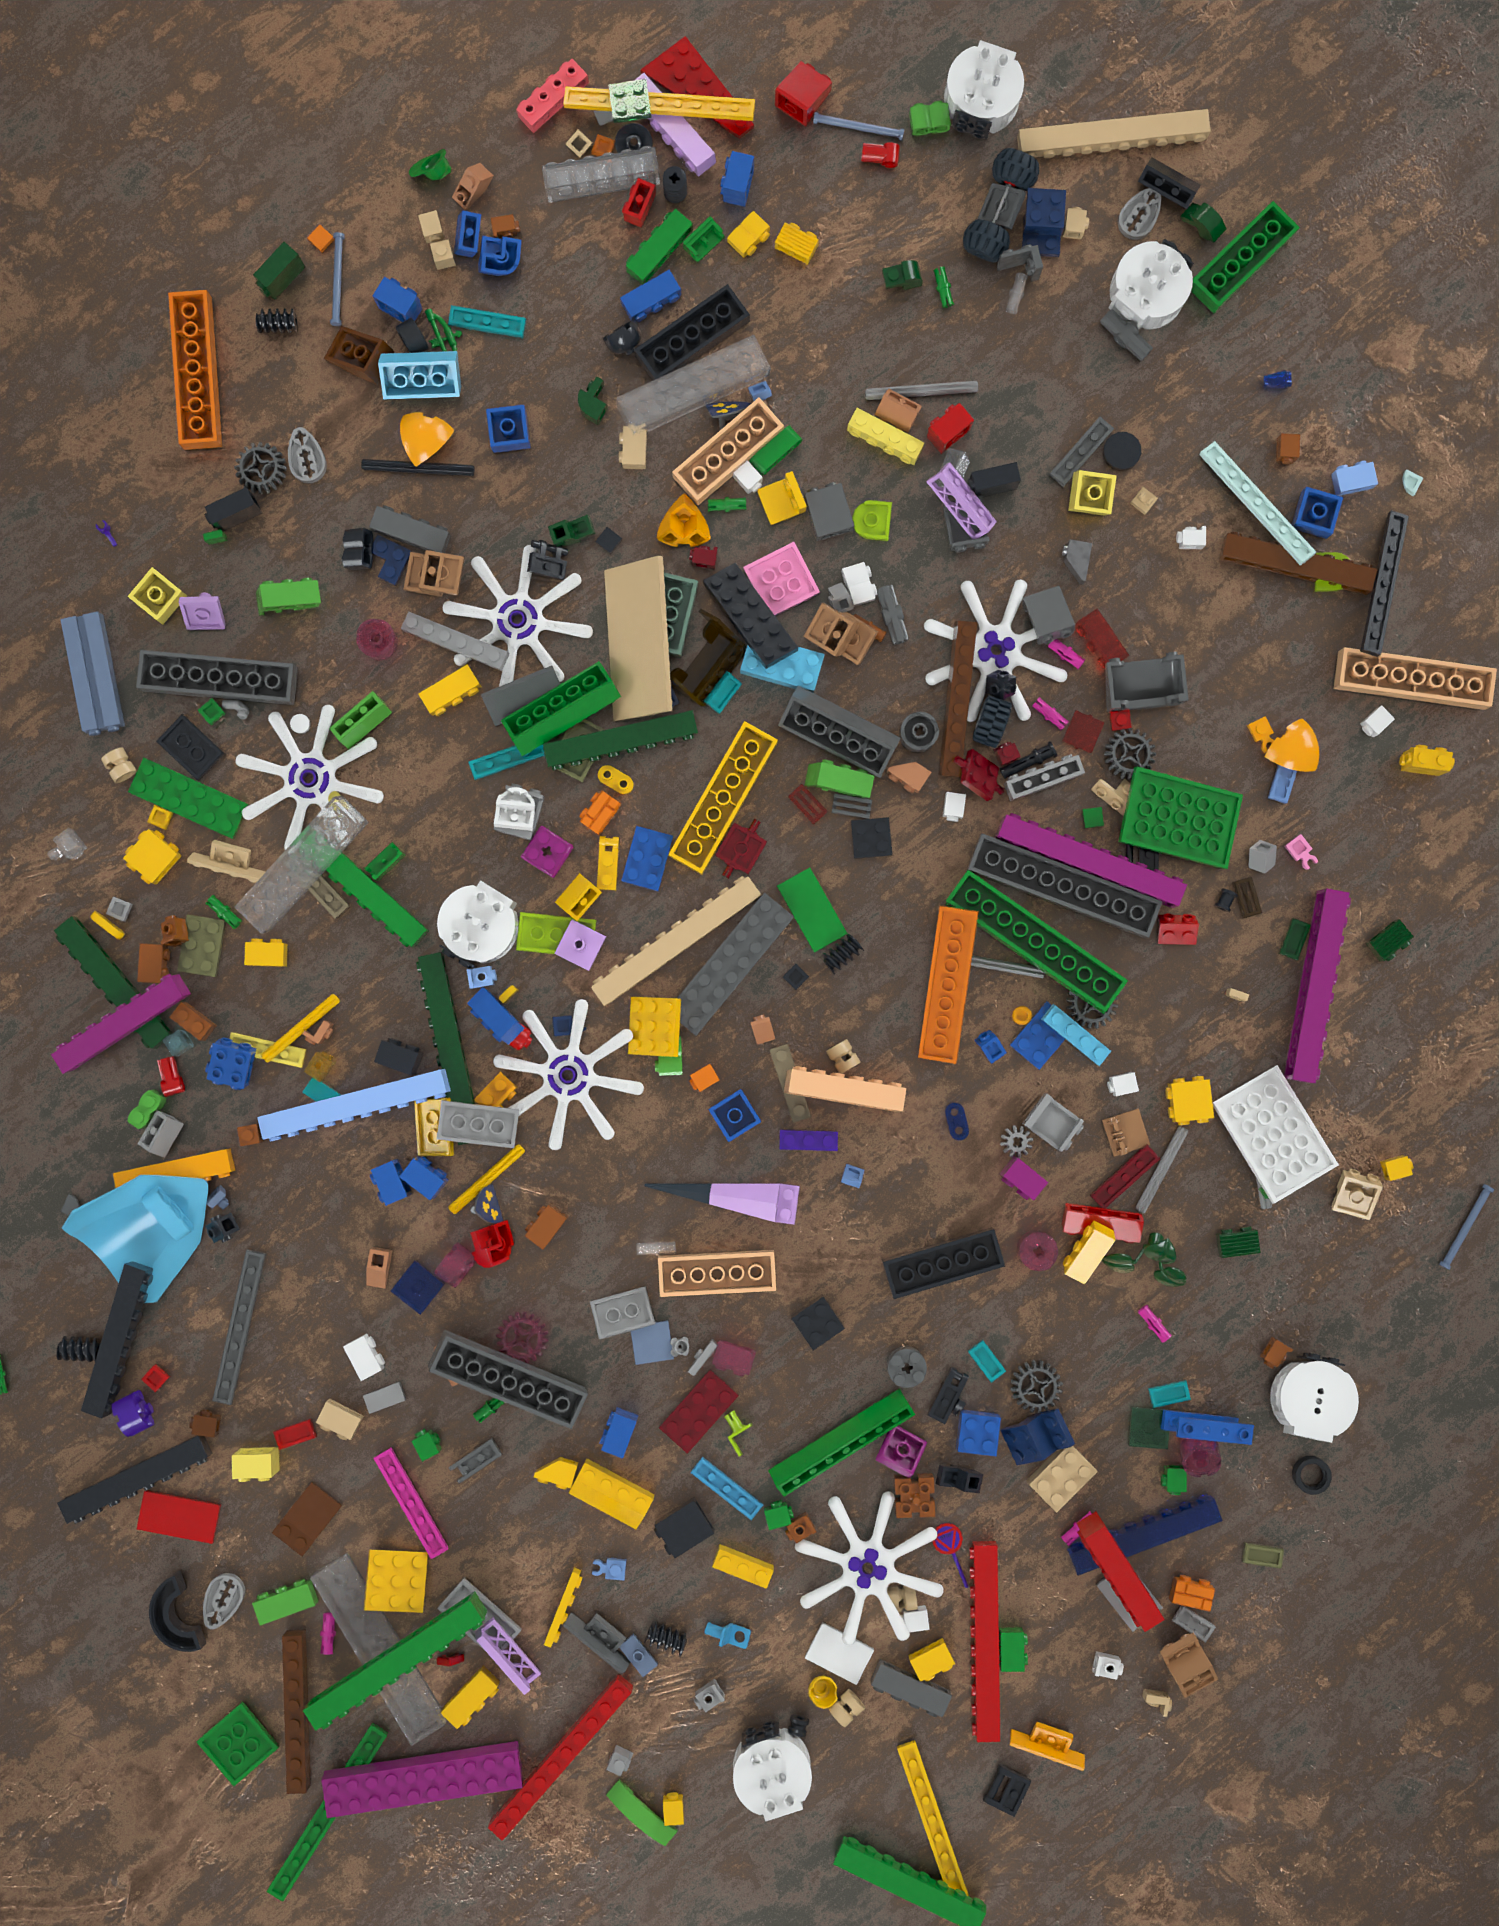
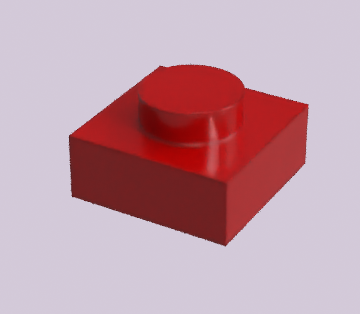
[1109,710,1132,732]
[141,1364,170,1392]

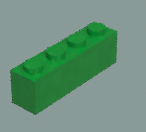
[626,208,693,285]

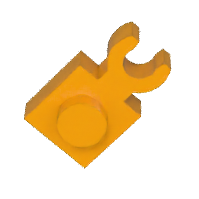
[1247,716,1274,753]

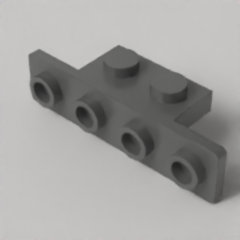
[563,1612,630,1674]

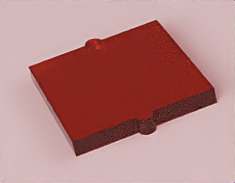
[1062,710,1105,753]

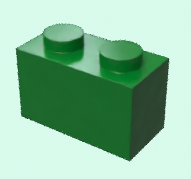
[999,1627,1028,1672]

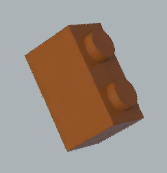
[137,944,170,983]
[169,1002,217,1041]
[525,1204,568,1250]

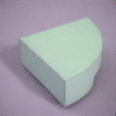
[1403,469,1423,496]

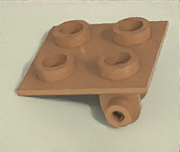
[1102,1108,1150,1157]

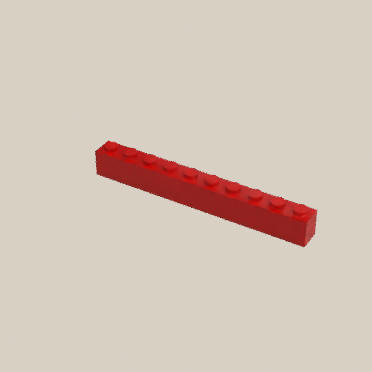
[969,1541,1000,1742]
[488,1673,633,1841]

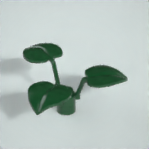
[1102,1232,1187,1287]

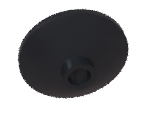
[615,123,653,163]

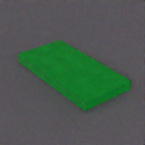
[777,867,848,953]

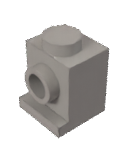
[828,582,854,613]
[694,1679,725,1712]
[606,1745,633,1777]

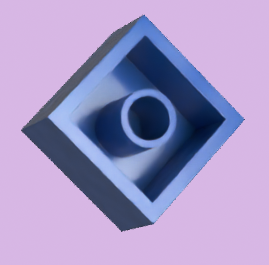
[720,151,754,207]
[372,276,423,322]
[486,405,531,453]
[1291,487,1343,539]
[708,1089,761,1142]
[399,1156,449,1200]
[370,1159,413,1206]
[599,1407,638,1459]
[956,1410,1001,1457]

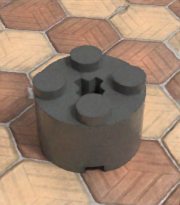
[899,712,939,753]
[887,1346,927,1388]

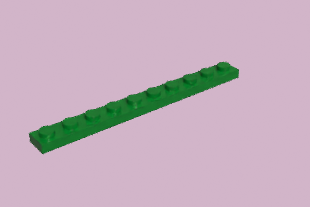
[266,1723,388,1902]

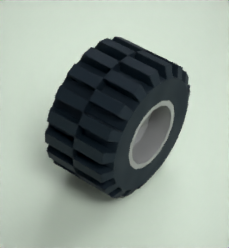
[973,695,1012,748]

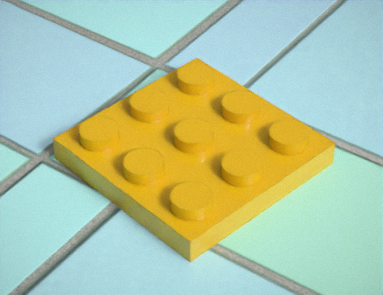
[628,997,681,1057]
[364,1550,428,1613]

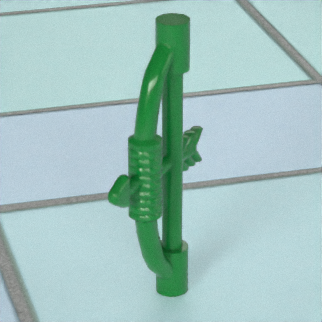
[425,309,462,352]

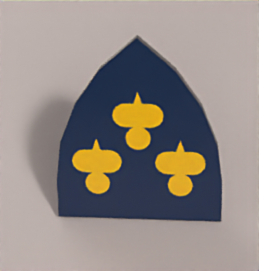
[705,401,752,430]
[470,1184,504,1224]

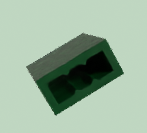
[253,242,305,300]

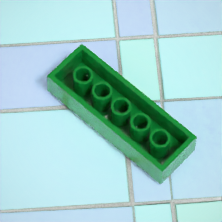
[1191,201,1300,314]
[501,661,621,756]

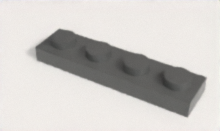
[1049,417,1114,487]

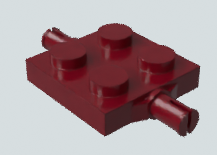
[953,749,1005,801]
[715,819,767,879]

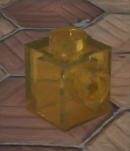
[303,1051,336,1082]

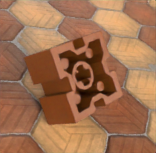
[894,1473,935,1518]

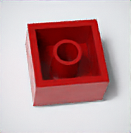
[927,402,974,454]

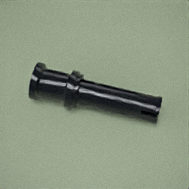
[999,741,1057,779]

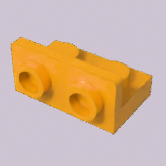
[474,1072,518,1107]

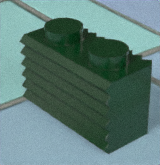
[1365,919,1414,962]
[1216,1226,1261,1258]

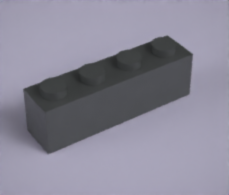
[369,505,451,553]
[870,1659,952,1718]

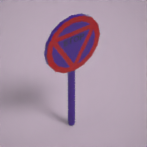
[932,1523,969,1588]

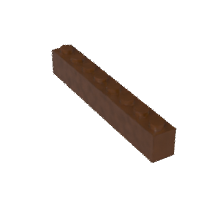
[1219,532,1377,595]
[938,620,978,777]
[282,1629,311,1794]

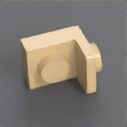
[1143,1689,1172,1717]

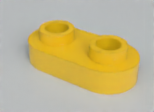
[598,765,634,795]

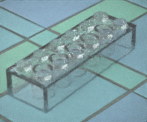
[542,146,660,203]

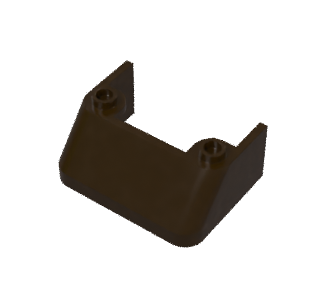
[670,609,746,706]

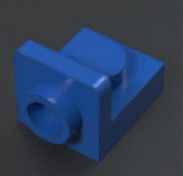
[974,1030,1007,1064]

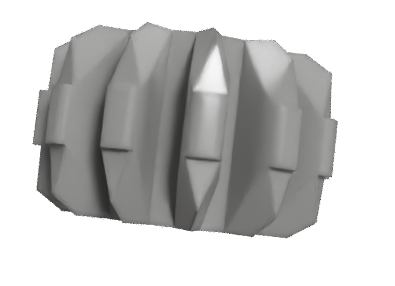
[1000,1125,1033,1158]

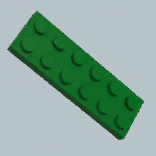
[128,757,249,839]

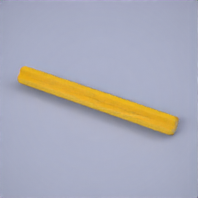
[261,994,340,1063]
[448,1144,525,1214]

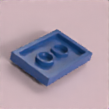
[621,826,674,892]
[1010,1001,1065,1070]

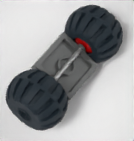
[963,148,1039,262]

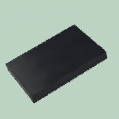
[156,714,225,781]

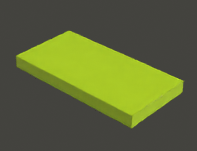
[516,912,597,954]

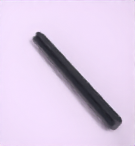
[361,459,475,476]

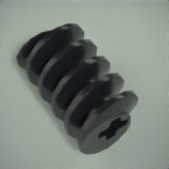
[663,166,687,204]
[255,308,298,333]
[822,934,864,975]
[56,1336,100,1362]
[644,1621,687,1658]

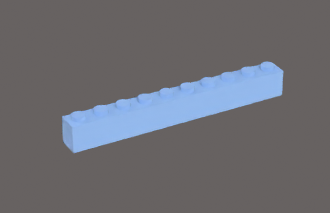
[257,1069,451,1142]

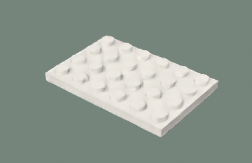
[1213,1065,1339,1204]

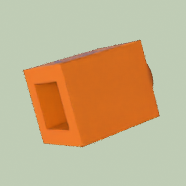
[689,1064,720,1092]

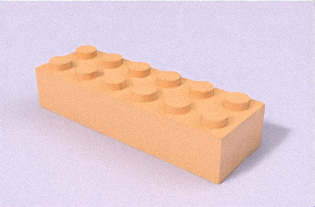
[672,398,784,506]
[784,1066,906,1112]
[658,1250,776,1297]

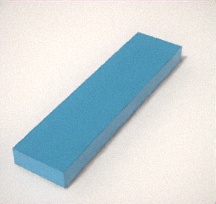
[691,1456,763,1521]

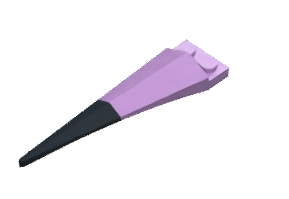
[644,1183,800,1225]

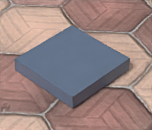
[631,1320,674,1365]

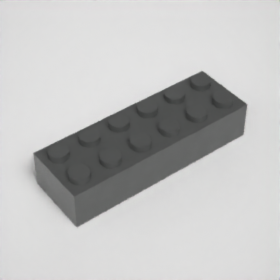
[778,686,901,778]

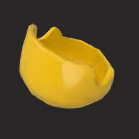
[808,1675,838,1709]

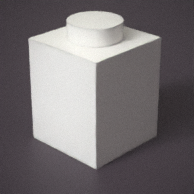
[733,460,763,494]
[1360,705,1395,737]
[942,792,966,822]
[1107,1072,1139,1096]
[900,1605,930,1632]

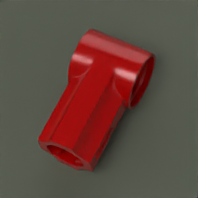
[861,142,900,168]
[157,1056,185,1097]

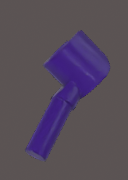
[96,520,118,547]

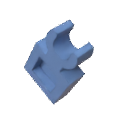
[592,1558,627,1581]

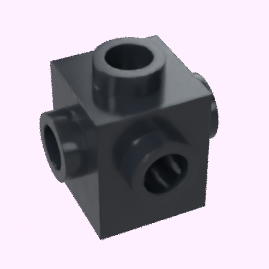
[985,670,1017,700]
[205,1213,240,1243]

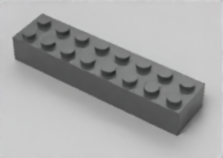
[136,650,298,705]
[678,892,794,1036]
[428,1330,588,1429]

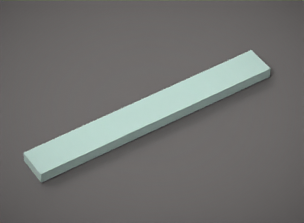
[1199,441,1316,566]

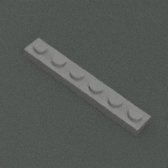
[401,612,510,671]

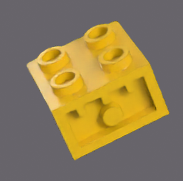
[757,471,807,525]

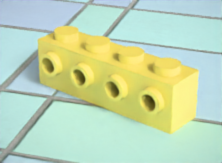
[847,408,925,465]

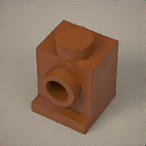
[491,214,520,239]
[161,915,189,947]
[1260,1337,1293,1369]
[785,1512,816,1543]

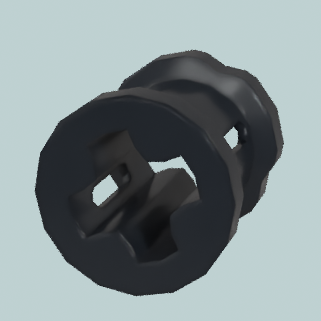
[1214,888,1238,913]

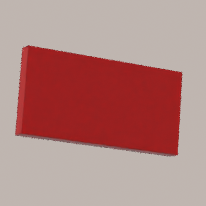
[136,1490,221,1544]

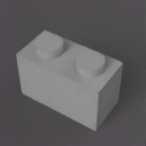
[138,1110,184,1158]

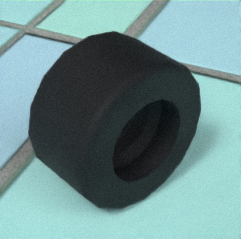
[396,318,429,353]

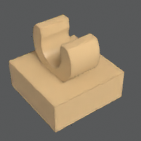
[1130,487,1158,515]

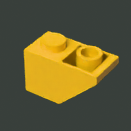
[534,1457,579,1489]

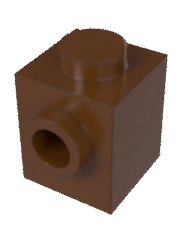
[189,1410,221,1438]

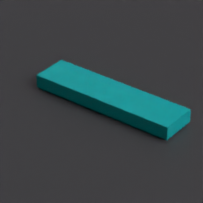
[448,305,526,338]
[469,744,545,780]

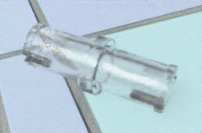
[1005,273,1028,314]
[637,1241,676,1256]

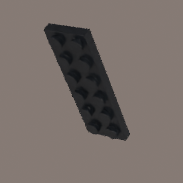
[703,562,798,669]

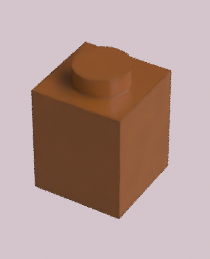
[1276,433,1300,464]
[237,1124,264,1146]

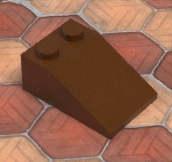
[324,326,395,384]
[272,1482,342,1557]

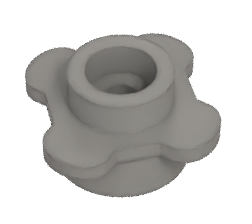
[670,1337,689,1357]

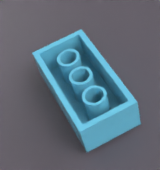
[378,351,461,399]
[740,645,825,693]

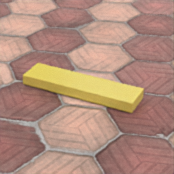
[229,1032,307,1068]

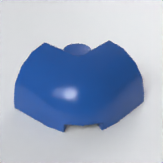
[478,236,522,276]

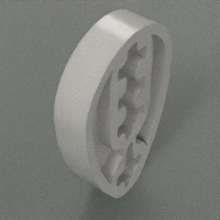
[1117,188,1161,240]
[288,427,327,483]
[203,1573,245,1629]

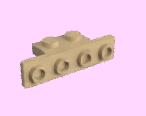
[1091,778,1131,816]
[187,840,267,882]

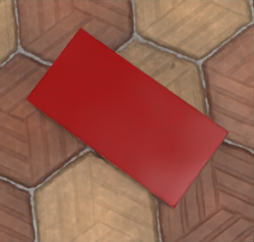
[273,1418,317,1450]

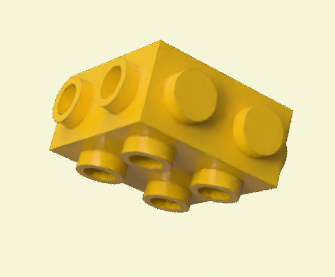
[1399,745,1455,776]
[123,829,182,884]
[1165,1076,1214,1125]

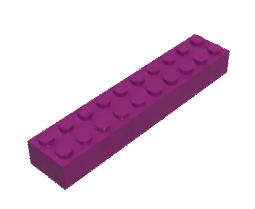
[994,813,1187,908]
[1284,888,1351,1083]
[322,1741,523,1818]

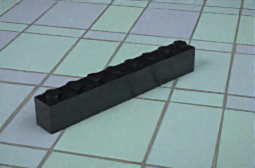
[81,1261,153,1419]
[57,1435,213,1524]

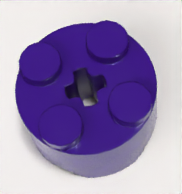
[112,1390,155,1437]

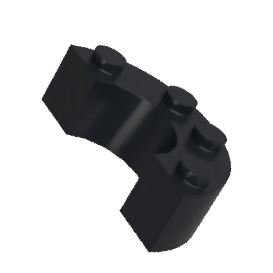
[149,1570,207,1652]

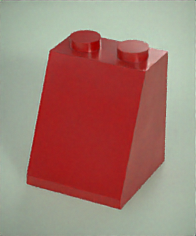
[775,61,832,127]

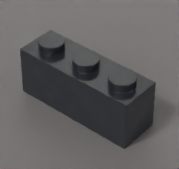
[1138,157,1201,209]

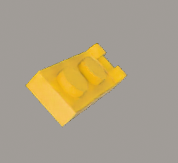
[597,836,619,891]

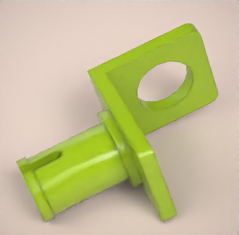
[724,1410,753,1457]

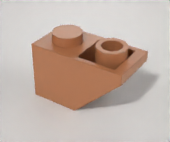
[452,163,494,210]
[886,762,932,794]
[750,1014,775,1045]
[367,1247,393,1289]

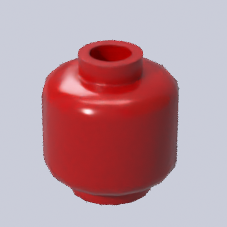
[509,1022,533,1050]

